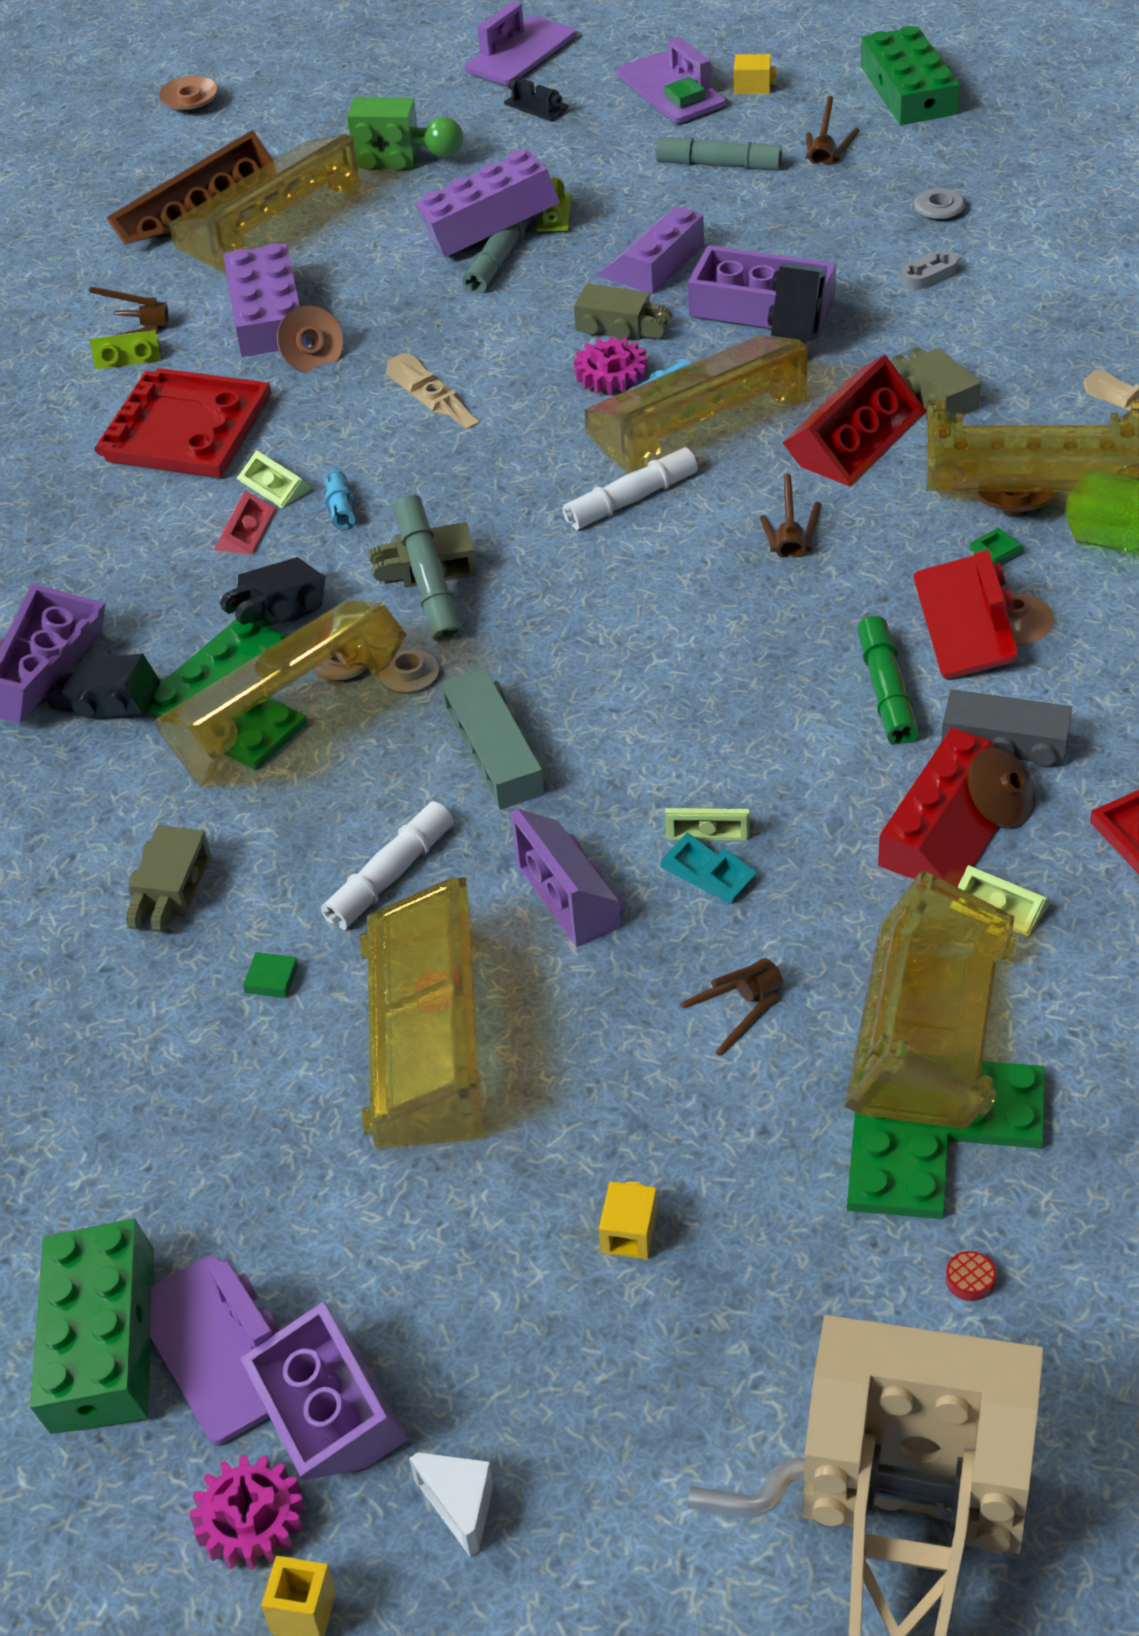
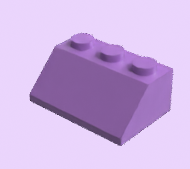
[598,206,704,294]
[511,809,624,948]
[240,1301,409,1480]

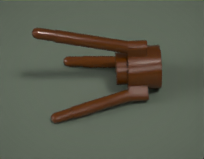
[805,96,859,165]
[88,287,169,336]
[760,473,821,558]
[681,958,783,1056]

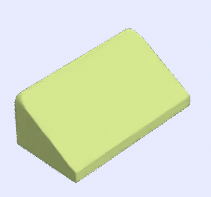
[237,450,313,508]
[665,808,750,840]
[950,865,1051,937]

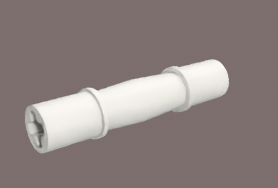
[563,447,698,531]
[321,801,454,930]

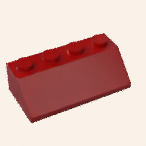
[782,354,926,487]
[878,727,999,895]

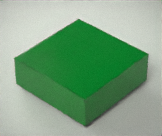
[664,77,706,108]
[970,528,1024,565]
[243,952,298,998]

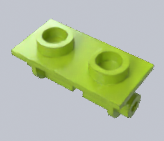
[537,177,572,232]
[89,330,161,370]

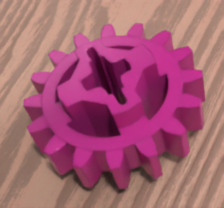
[574,337,648,395]
[189,1455,305,1570]

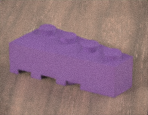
[0,583,105,724]

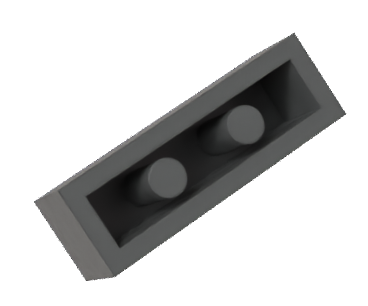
[941,689,1073,766]

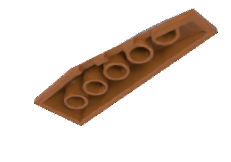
[106,130,289,245]

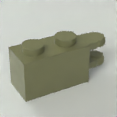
[574,283,673,340]
[891,347,981,423]
[368,522,478,588]
[126,825,211,933]

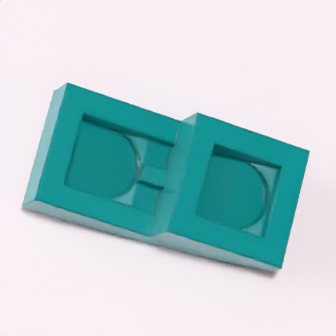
[660,832,757,903]

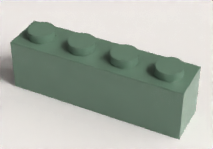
[441,668,548,810]

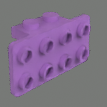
[465,1,576,85]
[616,36,725,123]
[150,1256,279,1446]

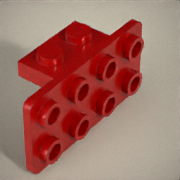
[913,549,1019,679]

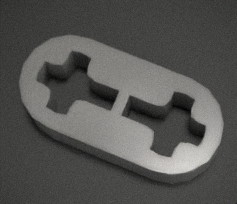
[901,250,958,290]

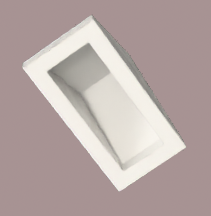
[409,1452,493,1557]

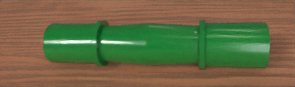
[857,616,919,745]

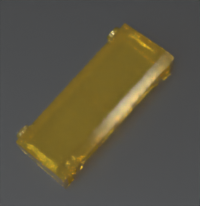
[169,133,361,273]
[584,335,807,474]
[924,400,1139,492]
[154,600,407,786]
[844,869,1016,1129]
[360,877,485,1149]

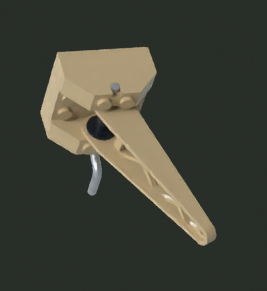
[688,1315,1043,1636]

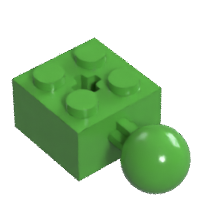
[347,97,463,170]

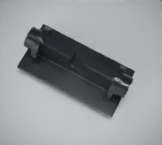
[504,77,569,121]

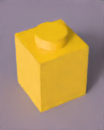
[734,54,777,94]
[599,1181,658,1259]
[261,1555,336,1636]

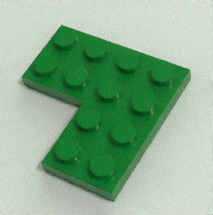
[144,619,307,771]
[847,1051,1044,1219]

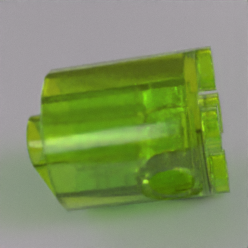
[1065,469,1139,554]

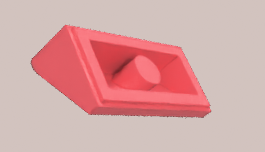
[213,491,276,555]

